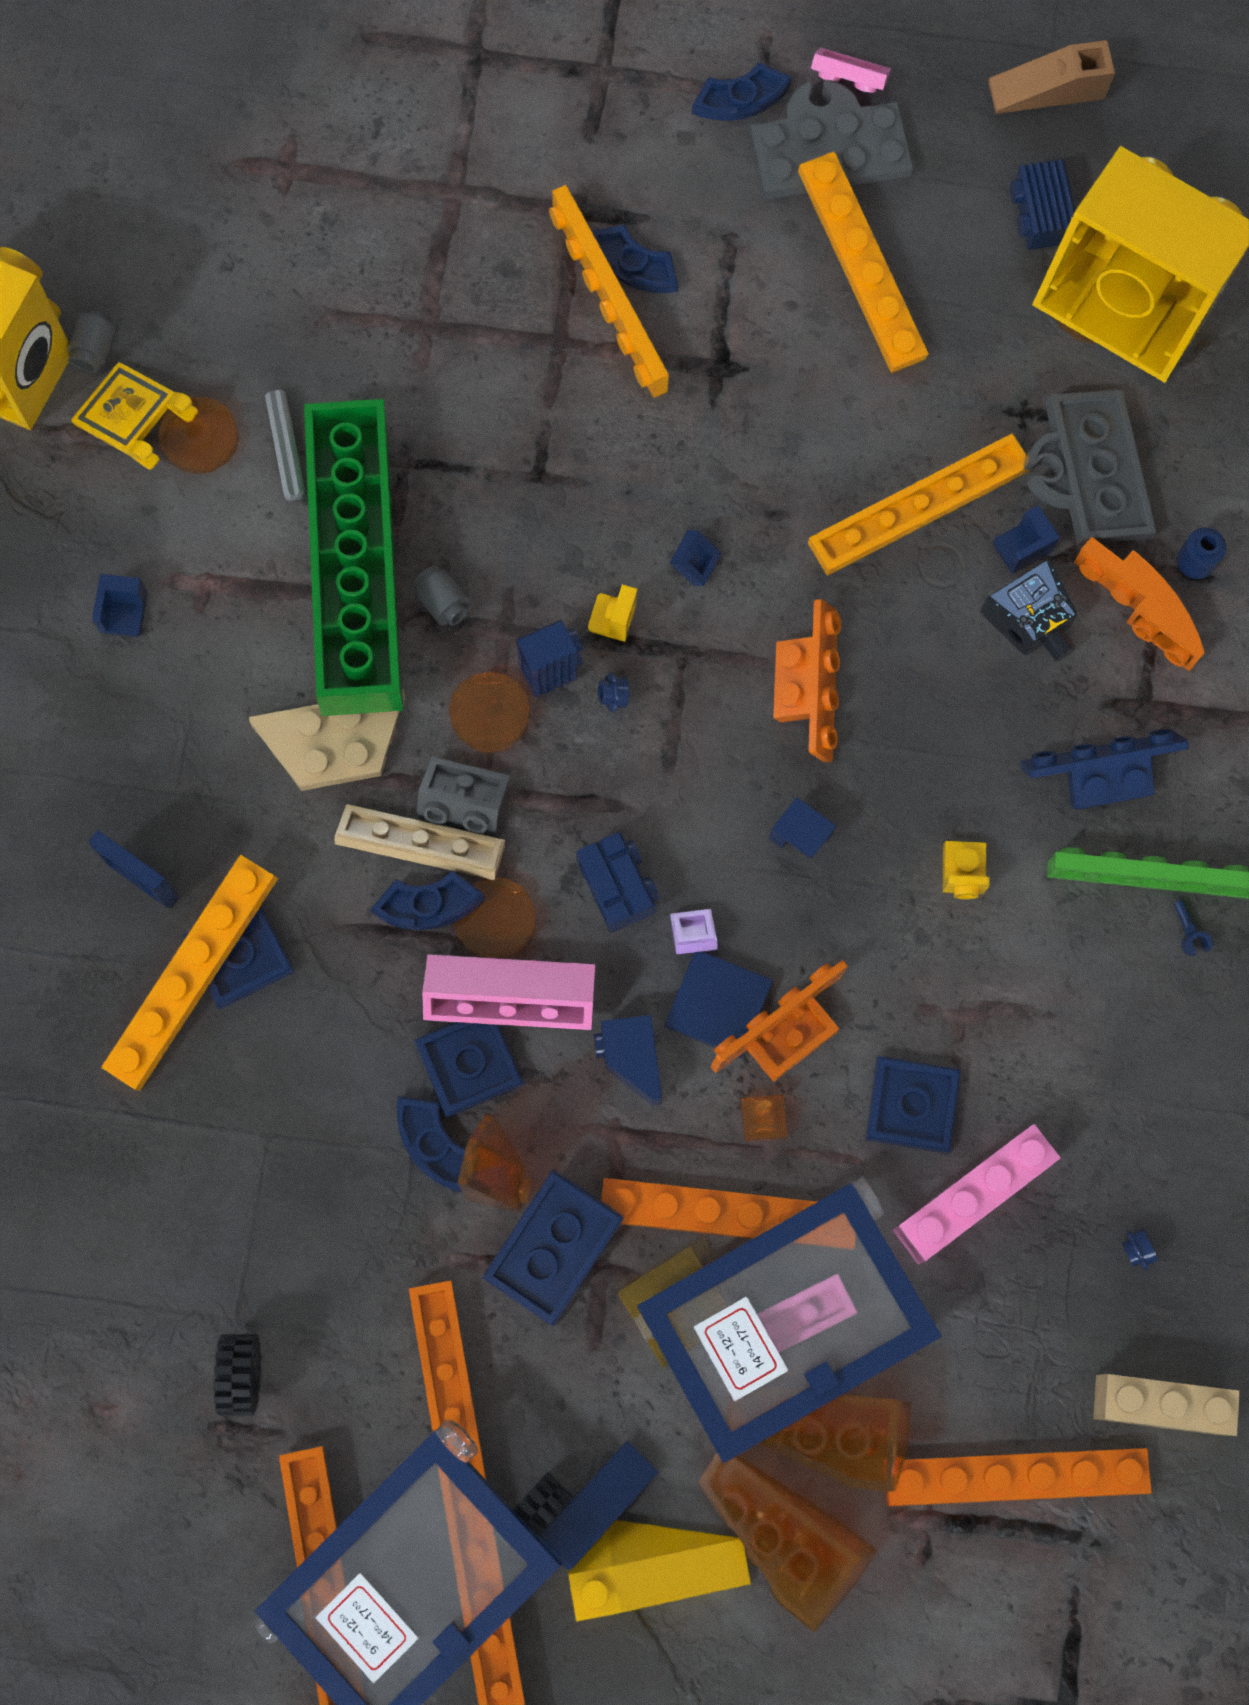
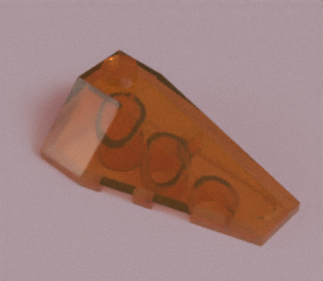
[458,1113,532,1213]
[726,1386,912,1492]
[698,1453,878,1633]

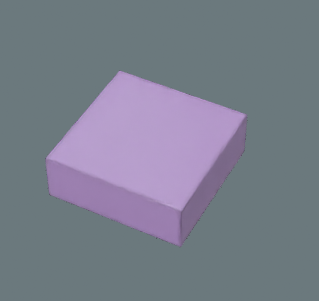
[670,909,717,955]

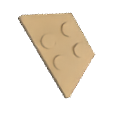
[249,689,405,791]

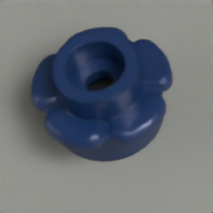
[598,672,629,712]
[1122,1229,1159,1271]

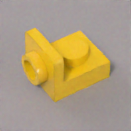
[588,584,638,642]
[942,841,990,900]

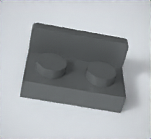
[417,757,510,837]

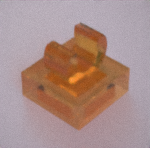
[740,1095,787,1142]

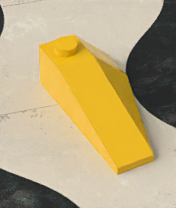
[568,1520,751,1622]

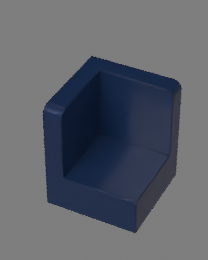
[993,505,1060,574]
[92,574,148,637]
[769,797,836,858]

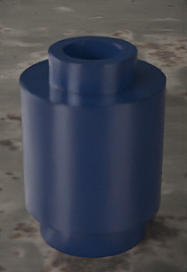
[1177,527,1226,579]

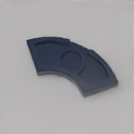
[692,62,792,121]
[591,224,678,293]
[370,870,486,930]
[397,1096,475,1195]

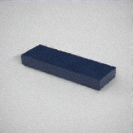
[539,1441,658,1571]

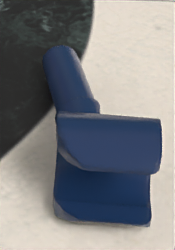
[1174,900,1213,956]

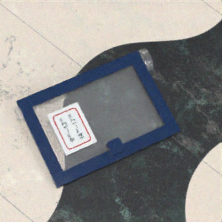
[634,1177,942,1464]
[254,1419,562,1705]

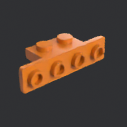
[773,599,841,763]
[710,960,848,1082]

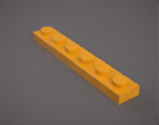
[798,151,929,373]
[549,185,669,398]
[808,433,1030,576]
[101,854,278,1091]

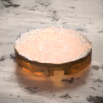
[158,396,239,474]
[449,672,530,753]
[454,877,536,959]

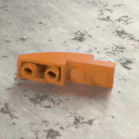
[1074,537,1205,671]

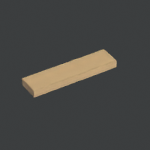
[335,804,505,880]

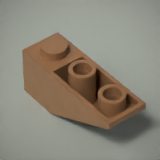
[988,40,1115,114]

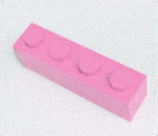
[422,955,595,1030]
[893,1124,1061,1265]

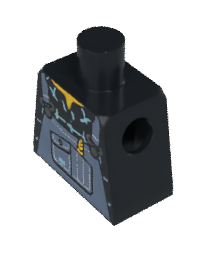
[980,558,1077,662]

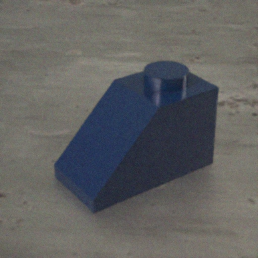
[593,1015,662,1106]

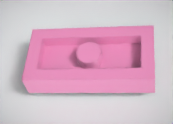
[811,47,891,93]

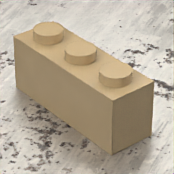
[1093,1374,1240,1436]

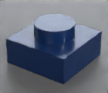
[670,530,722,586]

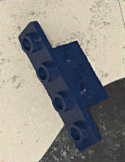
[1021,729,1189,810]

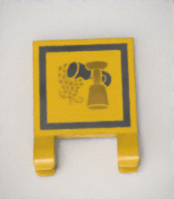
[71,362,199,470]

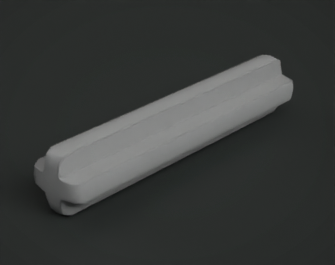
[265,389,306,501]

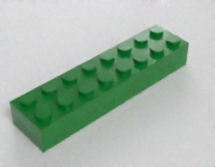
[304,399,404,716]

